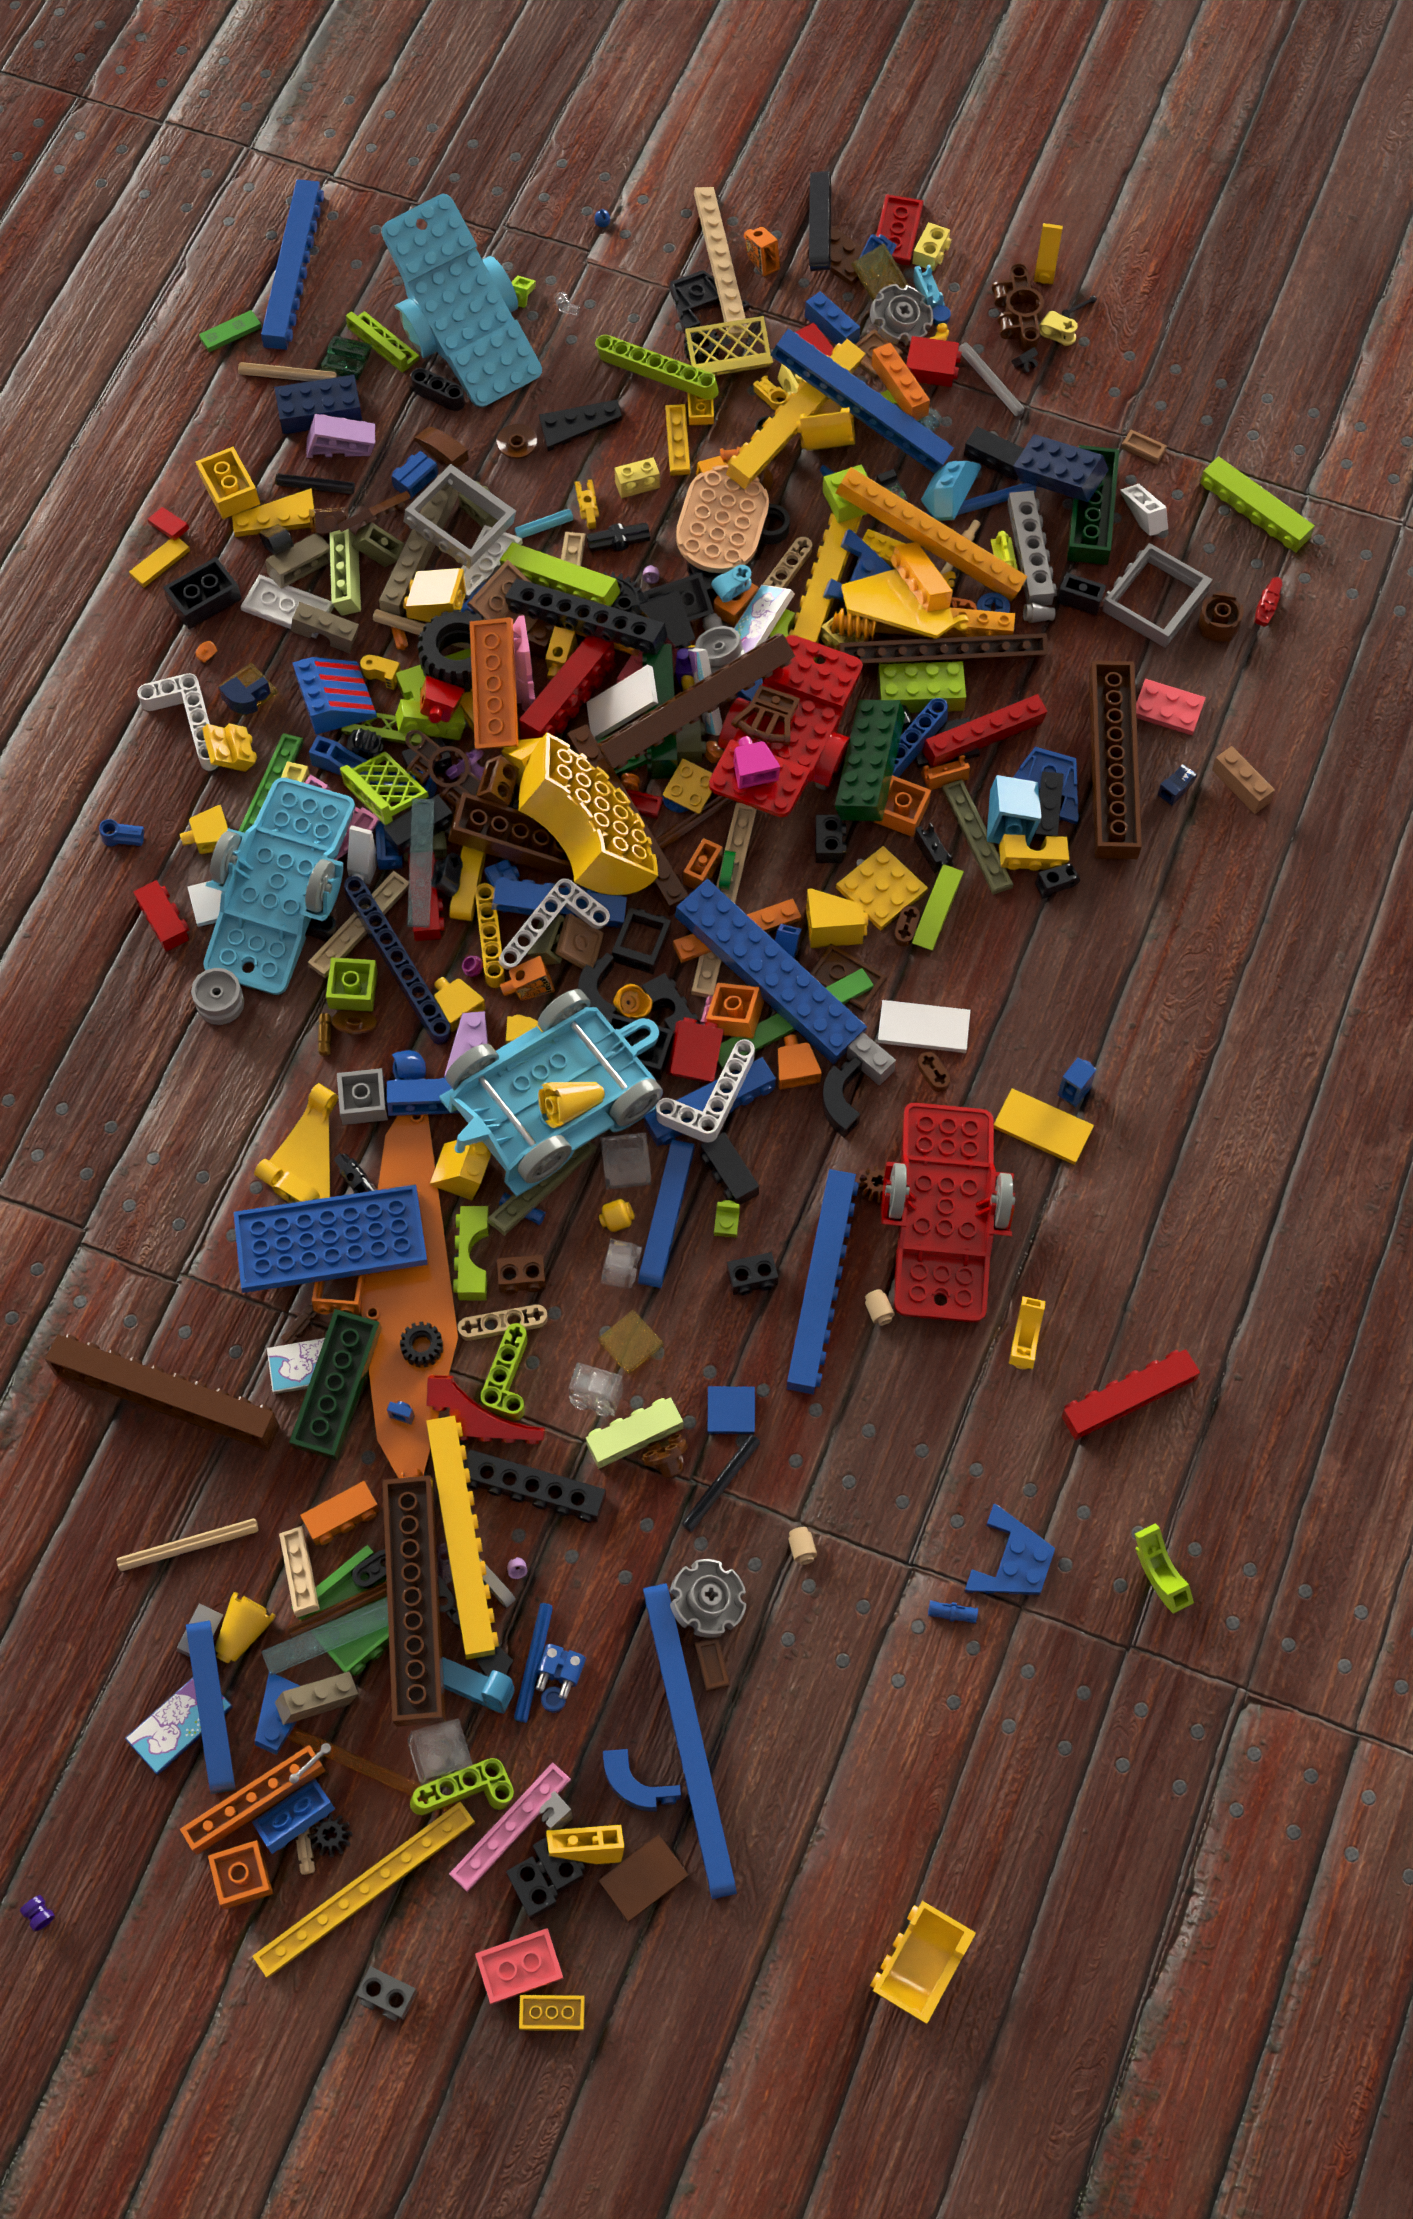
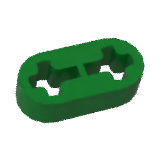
[719,850,736,890]

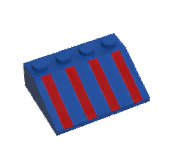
[293,657,377,735]

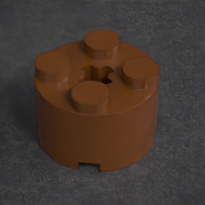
[1198,592,1244,641]

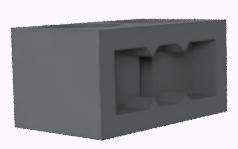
[356,1966,418,2022]

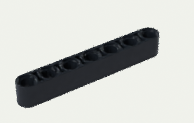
[809,170,831,272]

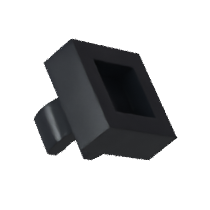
[1011,347,1038,373]

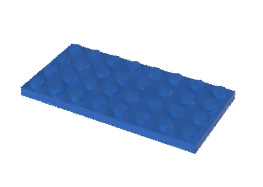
[234,1184,428,1293]

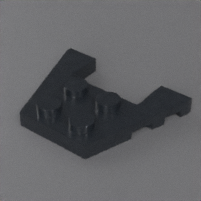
[669,270,750,334]

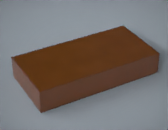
[695,1638,730,1692]

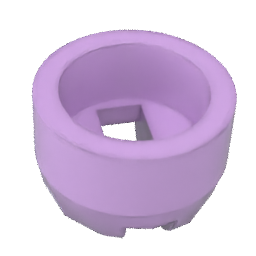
[643,565,659,584]
[507,1557,527,1579]

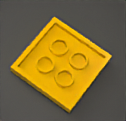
[836,846,928,931]

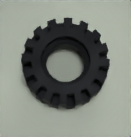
[684,326,720,364]
[400,1322,443,1368]

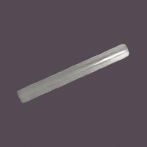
[959,342,1024,416]

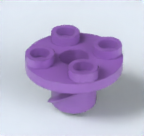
[445,748,484,780]

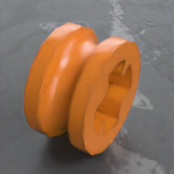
[621,773,640,791]

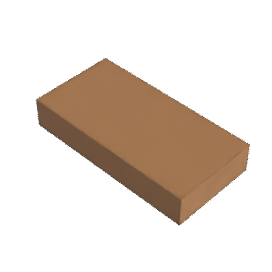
[1121,430,1167,464]

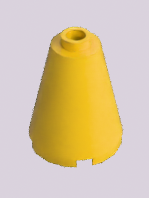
[538,1082,605,1128]
[215,1592,276,1663]

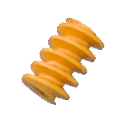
[831,608,877,641]

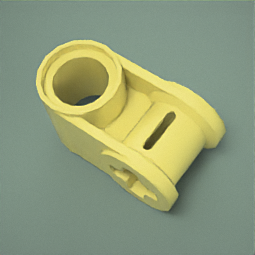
[1039,311,1077,346]

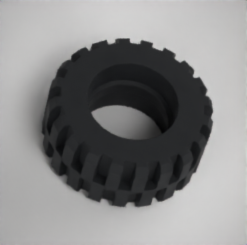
[418,610,487,693]

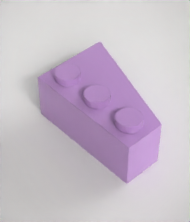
[307,414,375,458]
[444,1011,488,1077]

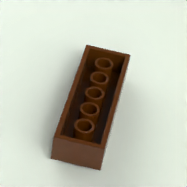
[448,792,574,880]

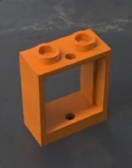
[312,1274,366,1315]

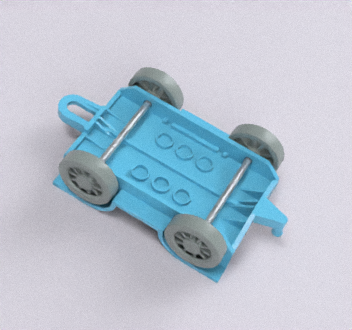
[439,989,663,1197]

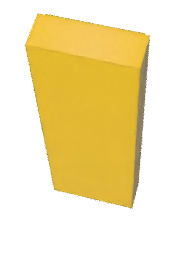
[129,538,190,588]

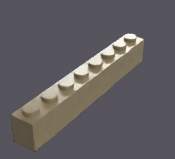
[379,475,458,617]

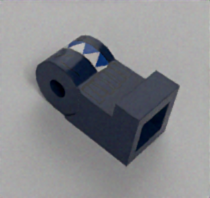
[1157,764,1197,806]

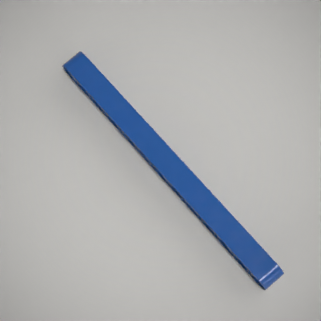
[643,1583,737,1900]

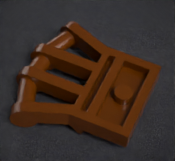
[731,685,800,745]

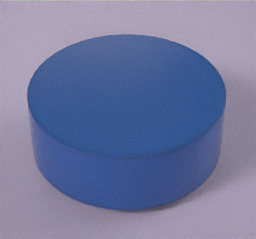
[932,305,951,325]
[541,1687,566,1713]

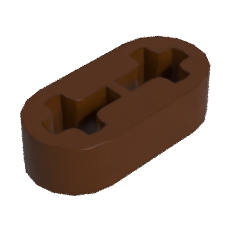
[894,906,920,947]
[918,1052,950,1092]

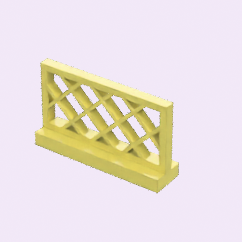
[685,316,773,376]

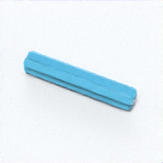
[515,509,573,538]

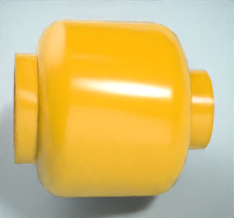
[599,1199,634,1232]

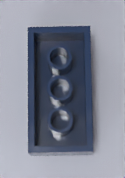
[274,375,362,434]
[1014,434,1108,502]

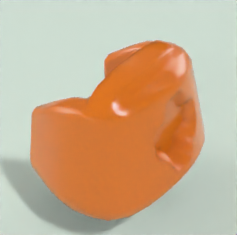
[196,641,217,663]
[704,741,724,763]

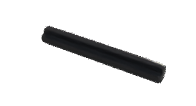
[275,473,355,494]

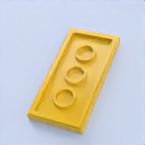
[994,1088,1094,1165]

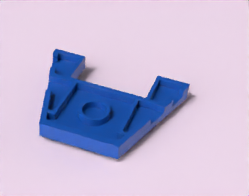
[823,529,893,602]
[1013,747,1079,824]
[964,1504,1055,1595]

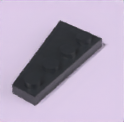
[539,400,622,451]

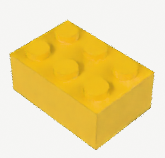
[196,447,260,519]

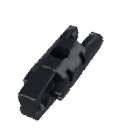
[334,1153,378,1193]

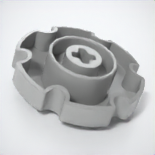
[870,284,933,346]
[670,1559,746,1638]

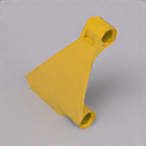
[254,1083,339,1203]

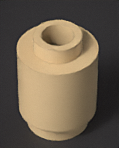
[865,1289,895,1326]
[788,1527,817,1565]

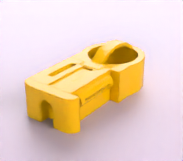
[753,376,789,410]

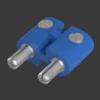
[536,1644,586,1699]

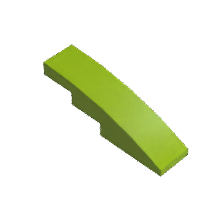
[912,864,964,951]

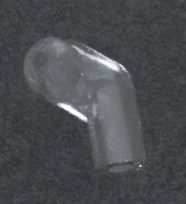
[555,292,580,316]

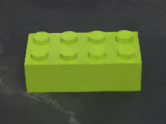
[877,661,966,713]

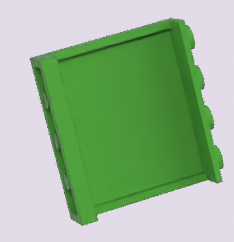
[291,1545,389,1676]

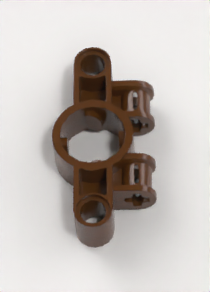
[991,263,1044,352]
[405,730,481,812]

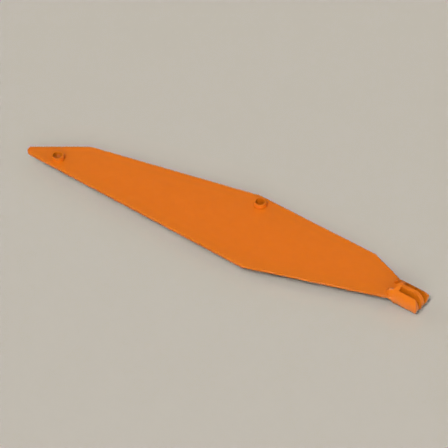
[361,1114,458,1478]

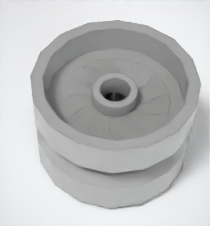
[695,626,745,673]
[191,968,245,1025]

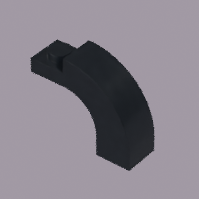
[578,953,617,1019]
[822,1056,862,1138]

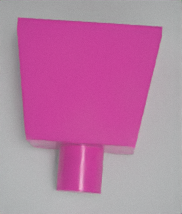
[734,737,780,789]

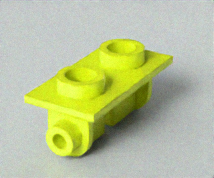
[991,531,1018,570]

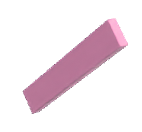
[449,1762,571,1893]

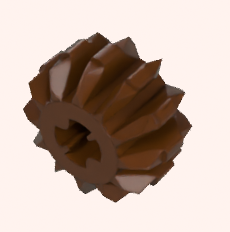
[858,1165,885,1205]

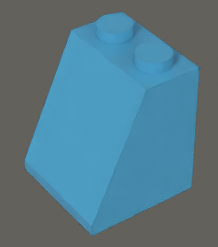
[987,775,1041,847]

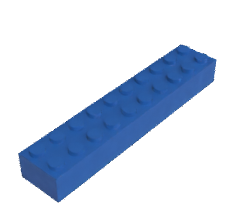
[675,878,867,1065]

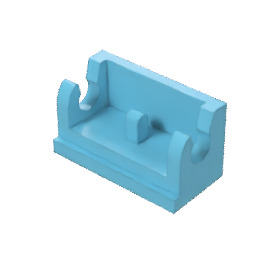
[913,265,945,309]

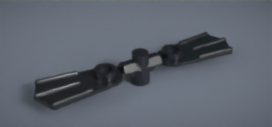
[439,1575,513,1677]

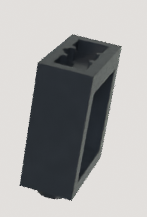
[612,908,671,975]

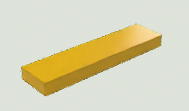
[665,404,690,476]

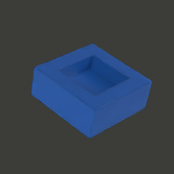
[387,1401,415,1425]

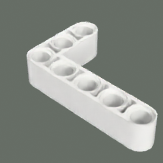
[137,673,218,771]
[499,879,610,970]
[656,1039,755,1143]

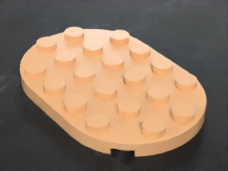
[676,465,769,573]

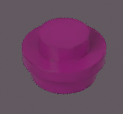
[462,956,483,977]

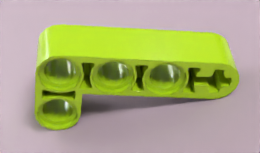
[481,1323,528,1421]
[410,1758,514,1815]

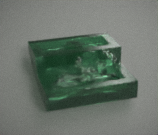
[321,335,372,380]

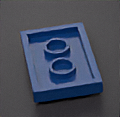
[252,1778,335,1854]

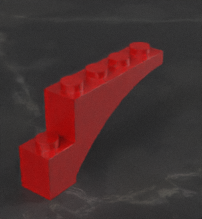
[426,1375,545,1444]

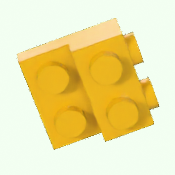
[202,723,257,772]

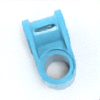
[711,565,751,602]

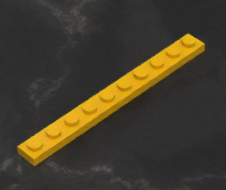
[252,1802,475,1978]

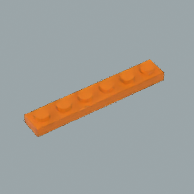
[673,898,801,963]

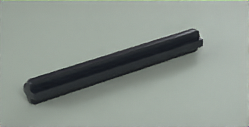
[682,1434,760,1532]

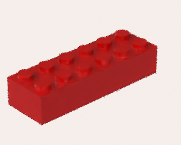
[519,636,615,740]

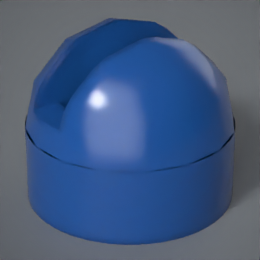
[594,209,610,227]

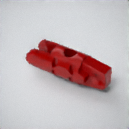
[1254,577,1283,627]

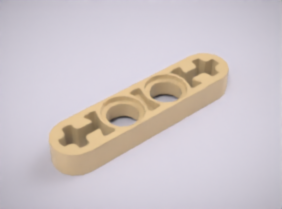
[763,537,812,588]
[458,1305,548,1341]

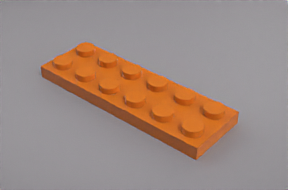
[470,617,519,750]

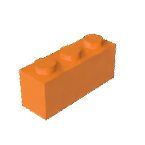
[300,1481,379,1545]

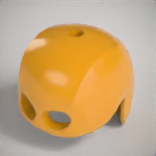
[613,984,652,1020]

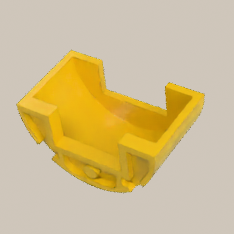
[797,398,855,451]
[870,1901,976,2024]

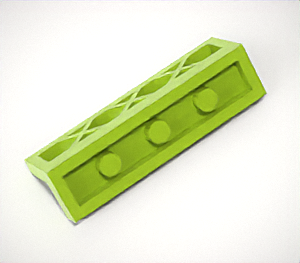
[346,311,420,373]
[341,713,430,746]

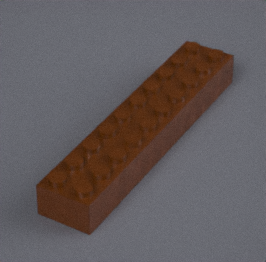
[1089,661,1142,859]
[45,1334,280,1452]
[383,1475,446,1727]

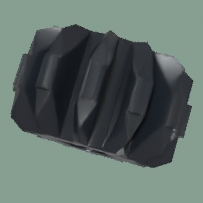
[346,728,384,760]
[309,1814,353,1858]

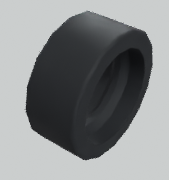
[759,504,790,544]

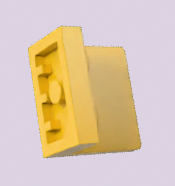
[663,758,712,814]

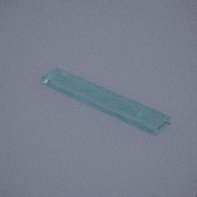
[407,798,434,928]
[261,1598,388,1675]

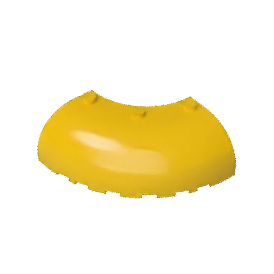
[519,732,658,895]

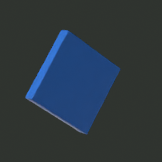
[708,1386,755,1434]

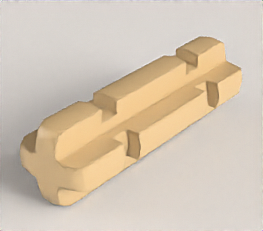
[296,1828,315,1875]

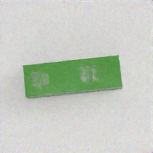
[199,310,262,352]

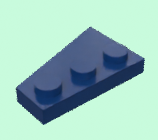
[255,1671,300,1755]

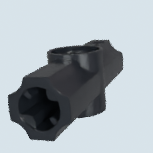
[586,522,650,552]

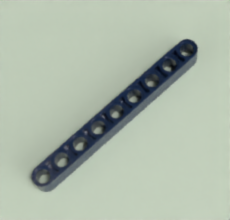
[344,876,450,1045]

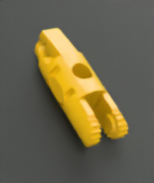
[574,479,599,529]

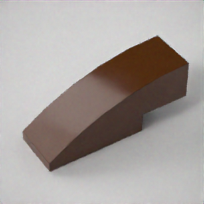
[414,426,469,468]

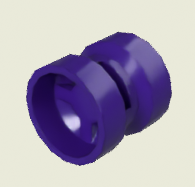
[20,1895,55,1932]

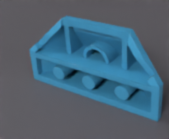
[921,461,981,521]

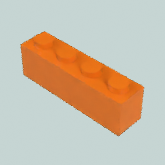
[871,343,930,421]

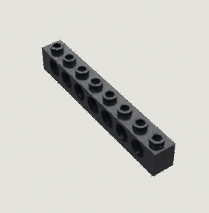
[505,578,668,655]

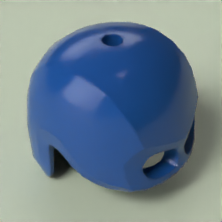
[392,1050,426,1080]

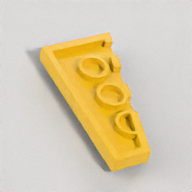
[232,489,314,537]

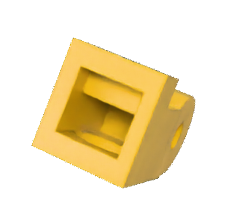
[360,655,402,690]

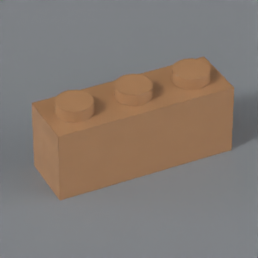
[1212,746,1275,814]

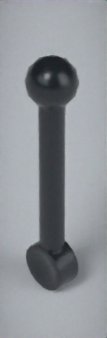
[1062,295,1097,317]

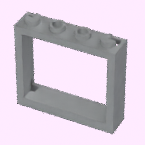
[403,464,516,569]
[1102,543,1213,648]

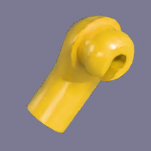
[930,323,949,341]

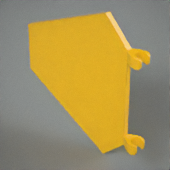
[841,569,969,639]

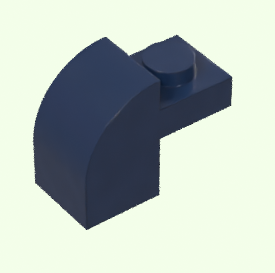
[219,677,271,714]

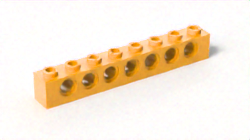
[847,608,1015,638]

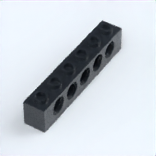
[464,1450,606,1523]

